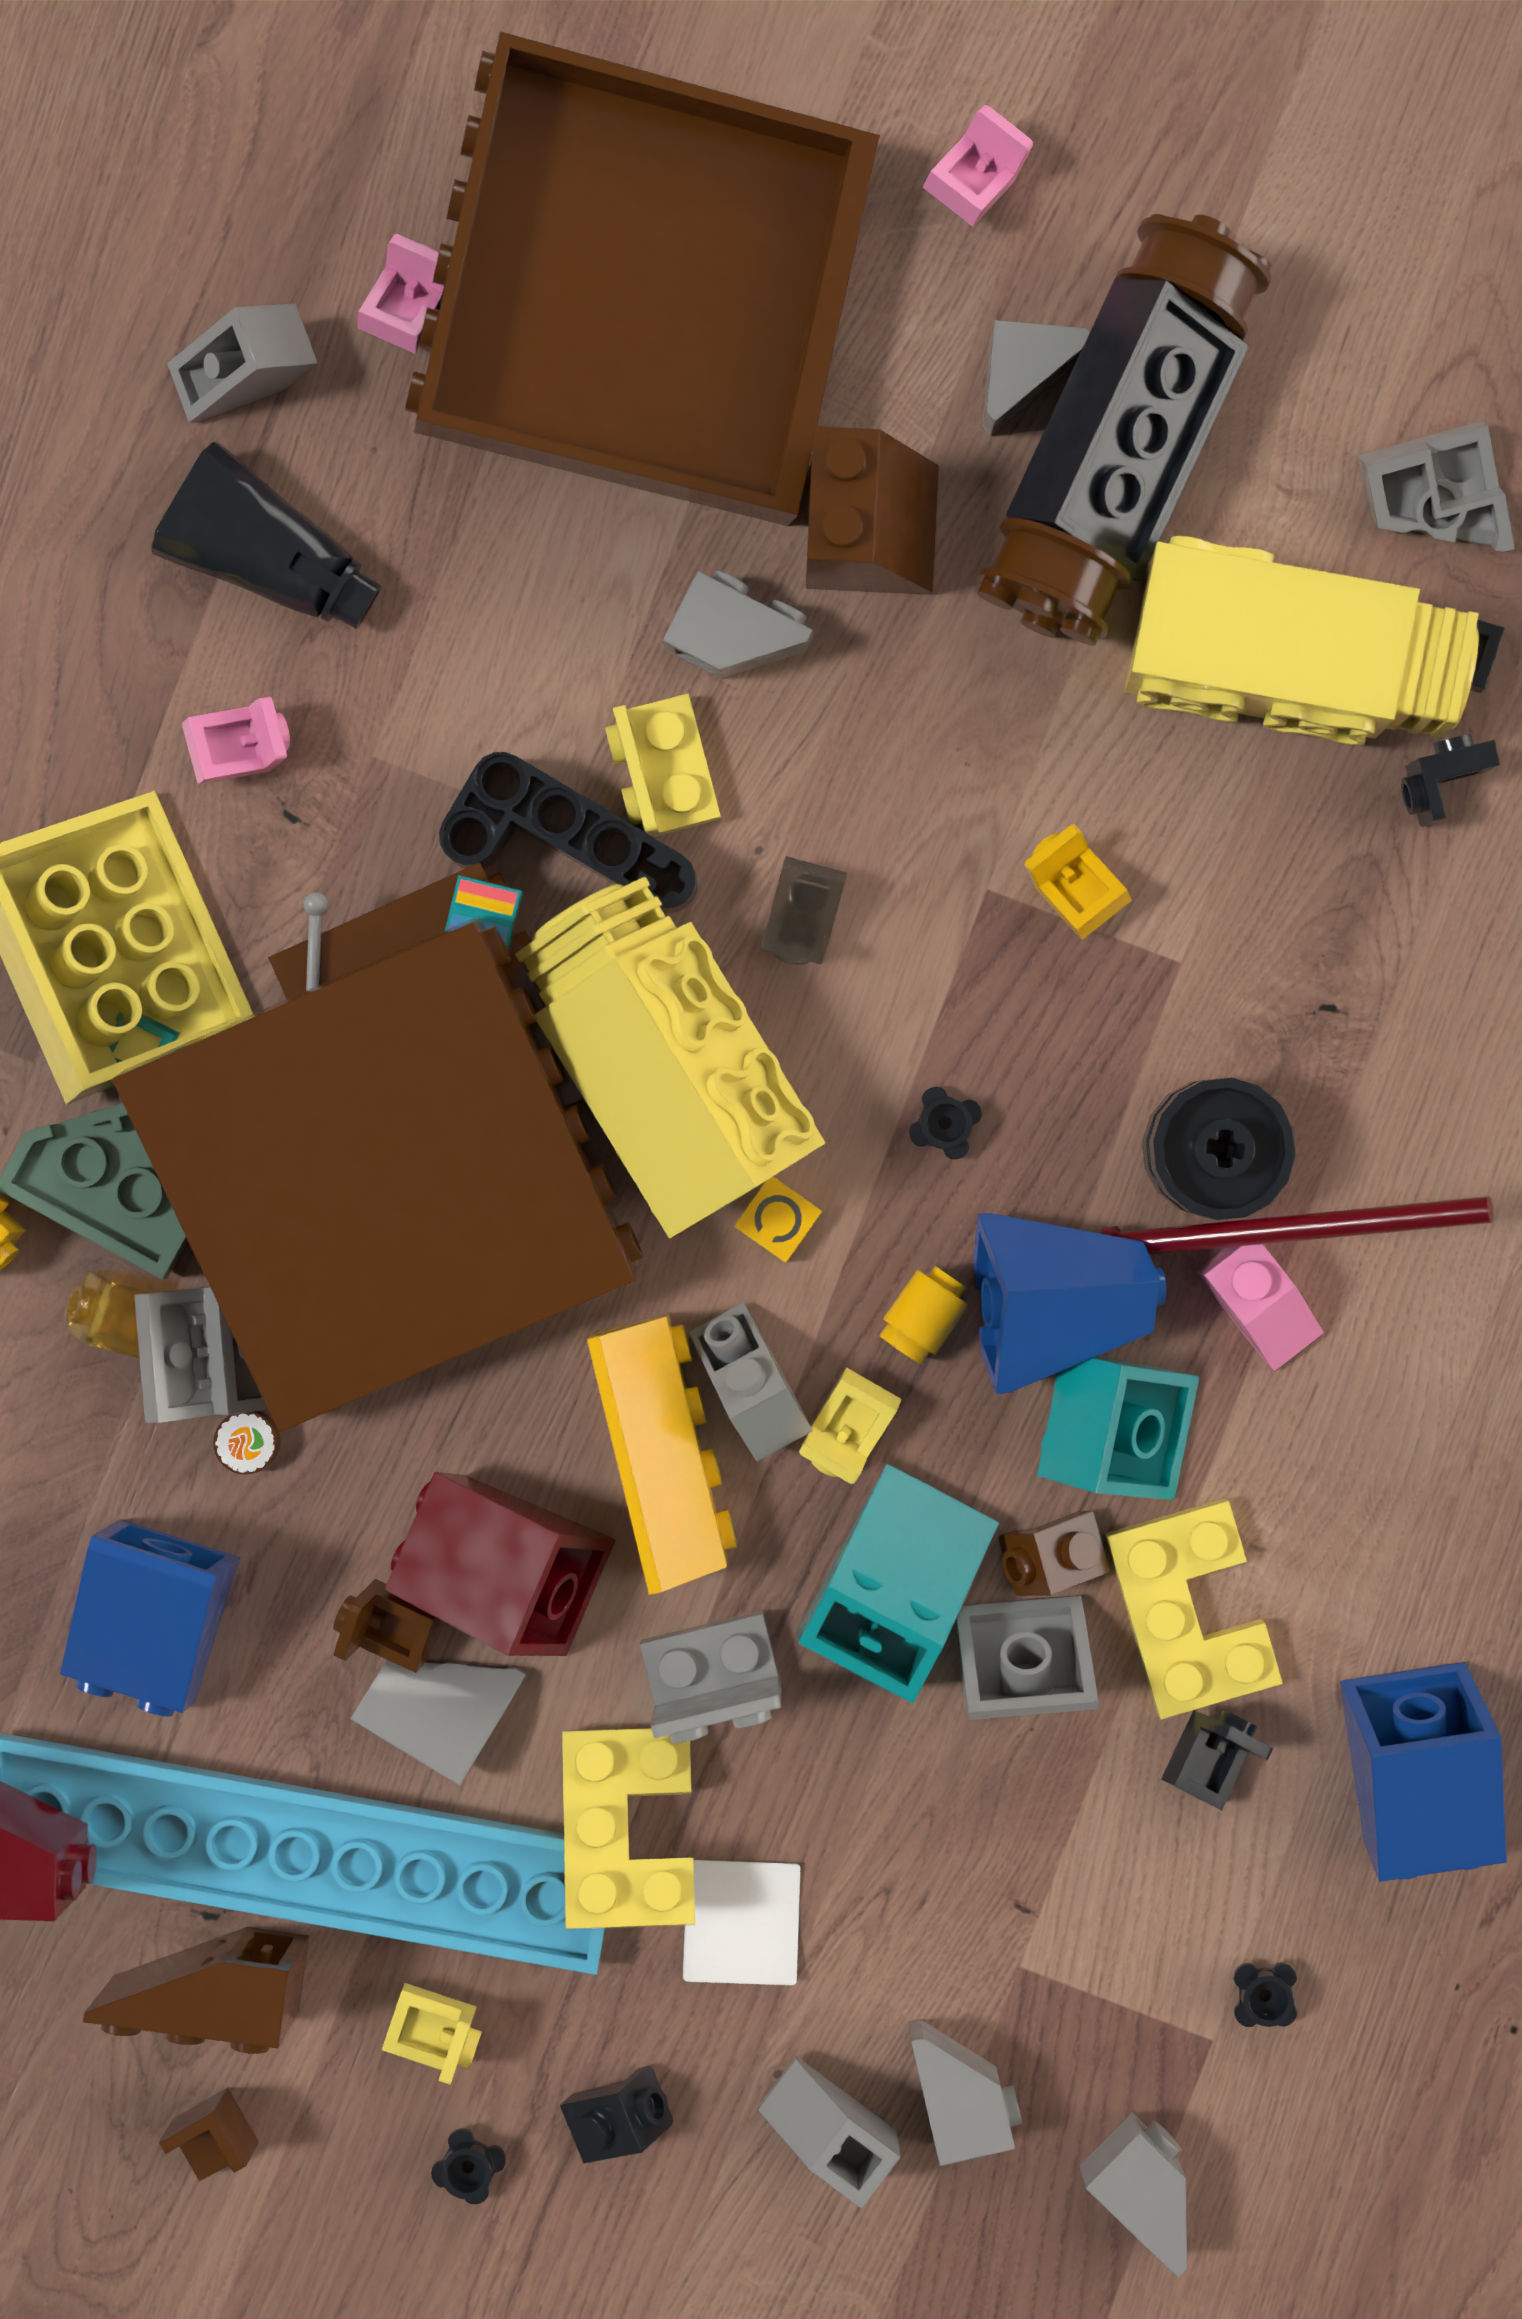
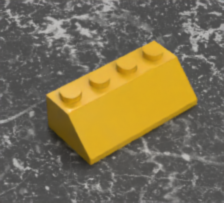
[587,1313,737,1595]

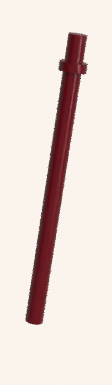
[1100,1196,1493,1255]

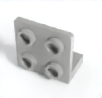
[640,1610,781,1743]

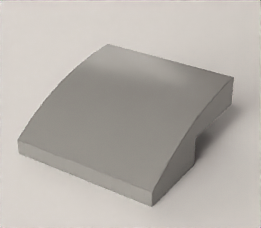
[134,1287,268,1423]

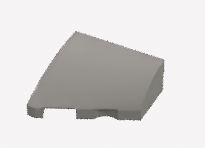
[1357,420,1515,552]
[350,1660,528,1786]

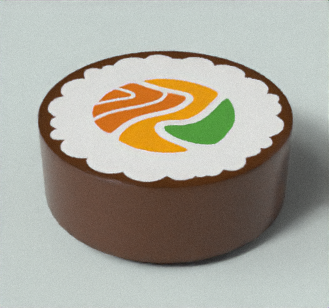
[213,1411,281,1475]

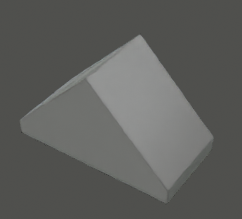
[982,320,1090,436]

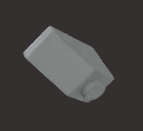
[167,303,318,423]
[908,2019,1023,2166]
[1079,2113,1187,2278]

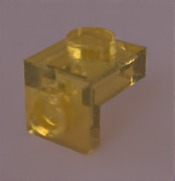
[65,1271,151,1359]

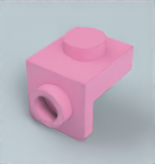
[923,105,1033,227]
[357,234,444,354]
[182,696,290,785]

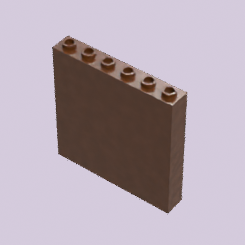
[405,31,880,526]
[112,916,643,1432]

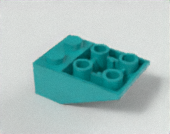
[798,1462,999,1704]

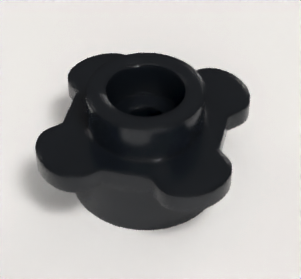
[909,1087,982,1159]
[1233,1962,1297,2027]
[431,2128,506,2204]

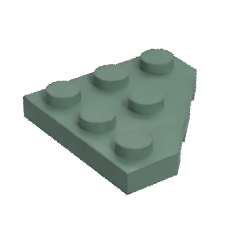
[0,1103,188,1280]

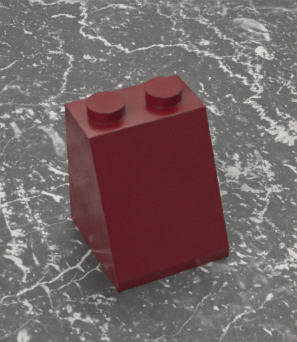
[385,1472,616,1656]
[0,1781,97,1921]

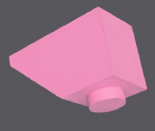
[1194,1244,1324,1372]

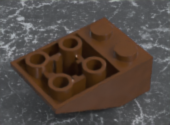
[83,1927,309,2054]

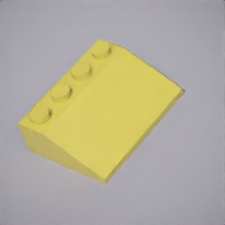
[0,791,253,1105]

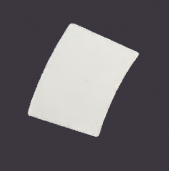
[683,1860,800,1985]

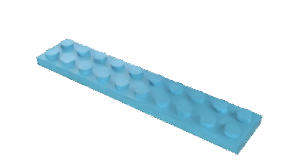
[0,1733,605,1975]

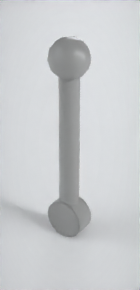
[303,892,329,991]

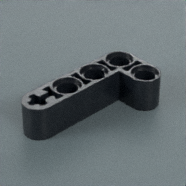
[439,752,698,913]

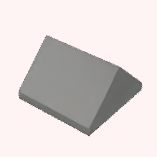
[956,1596,1099,1720]

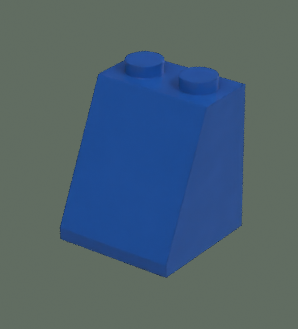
[60,1519,240,1716]
[1340,1662,1507,1882]

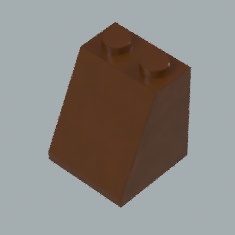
[806,426,939,595]

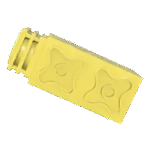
[1124,536,1479,745]
[515,877,825,1239]

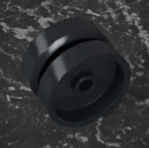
[1142,1078,1296,1220]

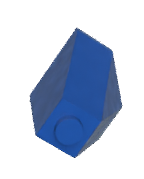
[972,1213,1166,1394]

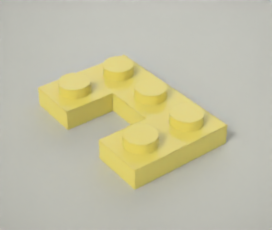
[1104,1498,1283,1720]
[562,1729,695,1930]

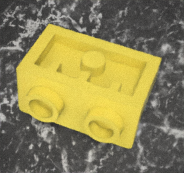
[605,693,721,837]

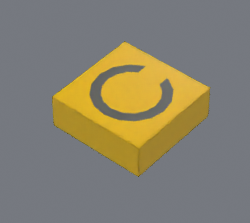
[734,1176,822,1263]

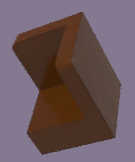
[159,2087,259,2182]

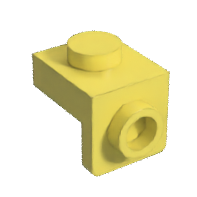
[799,1367,902,1484]
[382,1983,482,2085]

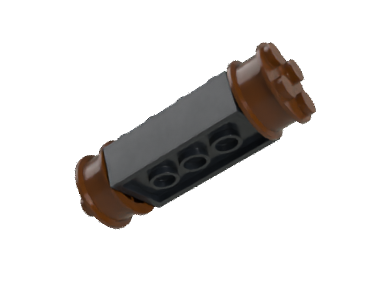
[977,214,1271,646]

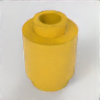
[879,1266,970,1365]

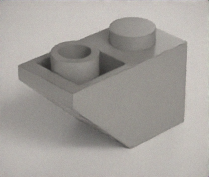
[663,571,813,679]
[689,1302,813,1462]
[758,2056,900,2209]

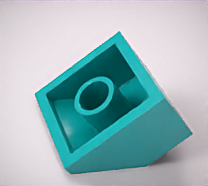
[1037,1355,1200,1500]

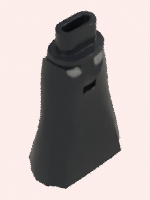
[151,442,382,629]

